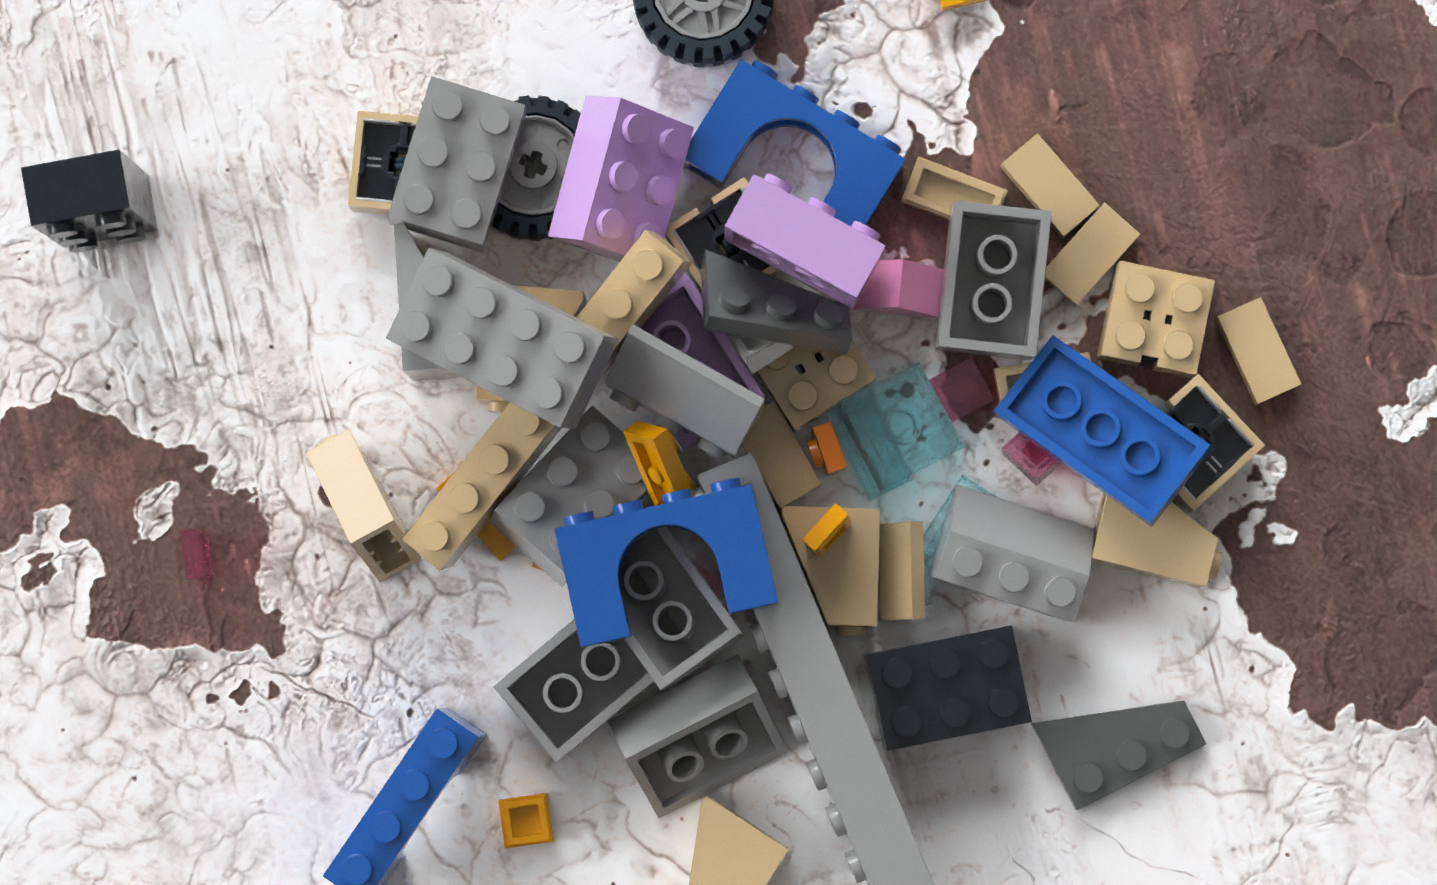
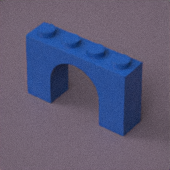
[684,59,906,226]
[555,478,778,647]
[323,707,487,885]

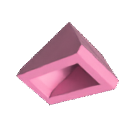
[849,259,944,319]

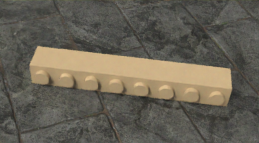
[402,230,693,571]

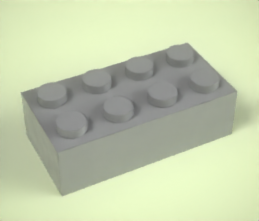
[386,248,619,429]

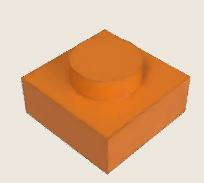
[806,421,847,477]

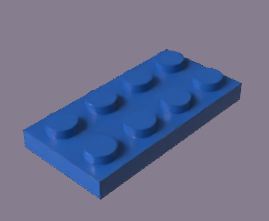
[994,335,1211,527]

